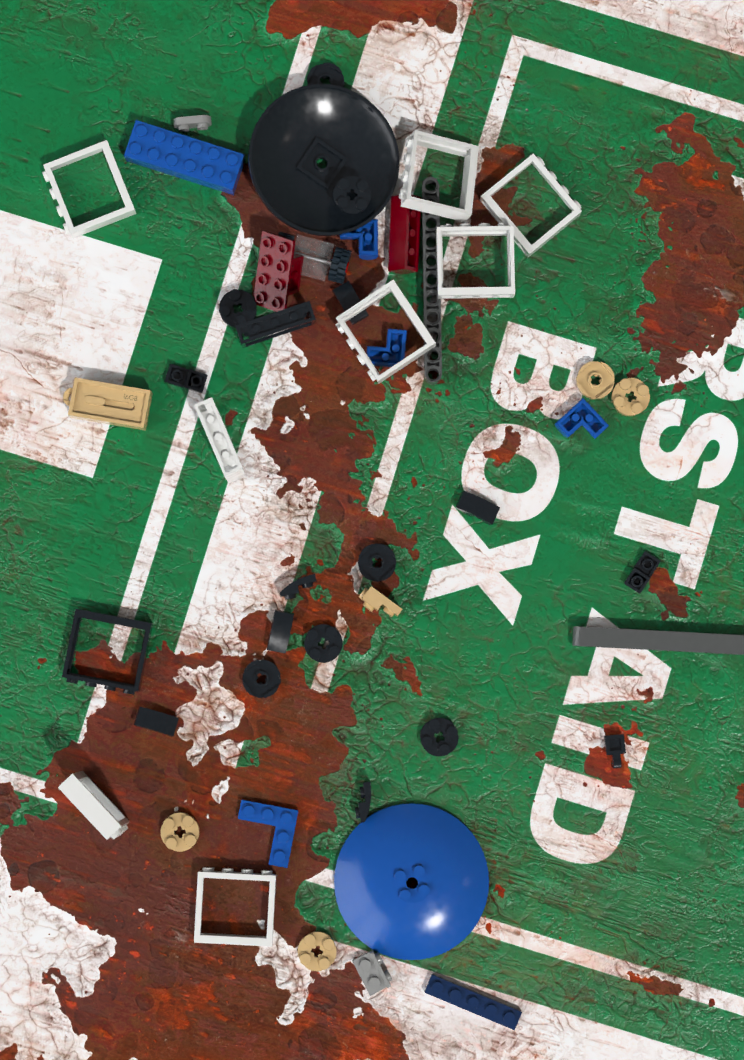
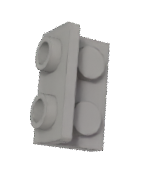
[352,949,392,996]

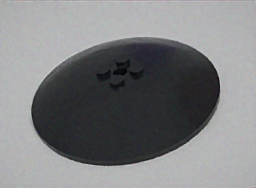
[248,84,400,236]

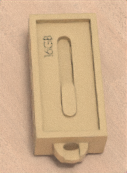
[63,377,153,431]

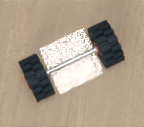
[278,232,351,284]

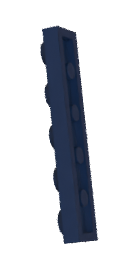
[424,974,522,1030]

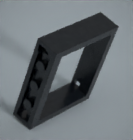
[235,301,316,348]
[62,609,153,695]

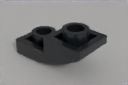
[333,281,369,325]
[164,364,208,393]
[455,491,500,525]
[624,550,661,594]
[280,574,317,600]
[267,609,294,654]
[134,707,179,737]
[355,781,371,822]

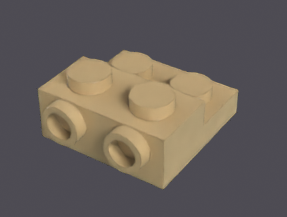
[359,586,402,617]

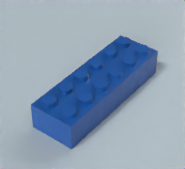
[124,120,245,195]

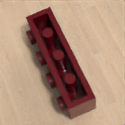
[388,194,421,274]

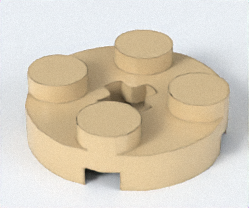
[576,361,615,400]
[611,378,650,416]
[161,812,200,852]
[298,931,337,971]

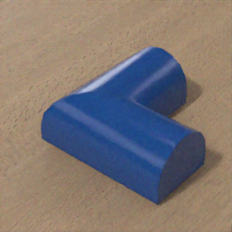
[340,219,378,260]
[366,329,407,369]
[555,398,609,439]

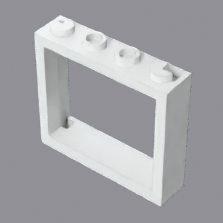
[399,130,479,222]
[42,140,136,238]
[480,154,582,257]
[436,223,515,299]
[335,280,436,383]
[194,397,246,484]
[58,771,130,840]
[194,867,277,947]

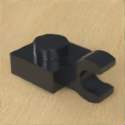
[604,734,626,768]

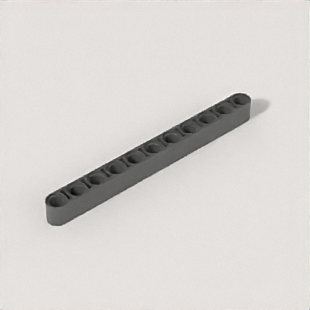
[422,177,442,385]
[572,626,744,655]

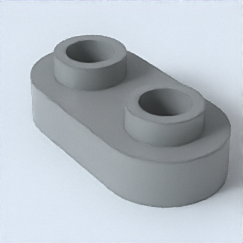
[174,115,212,132]

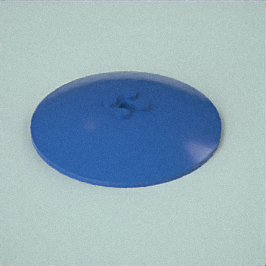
[334,803,489,960]

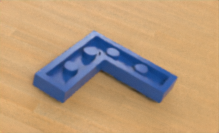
[238,800,299,868]

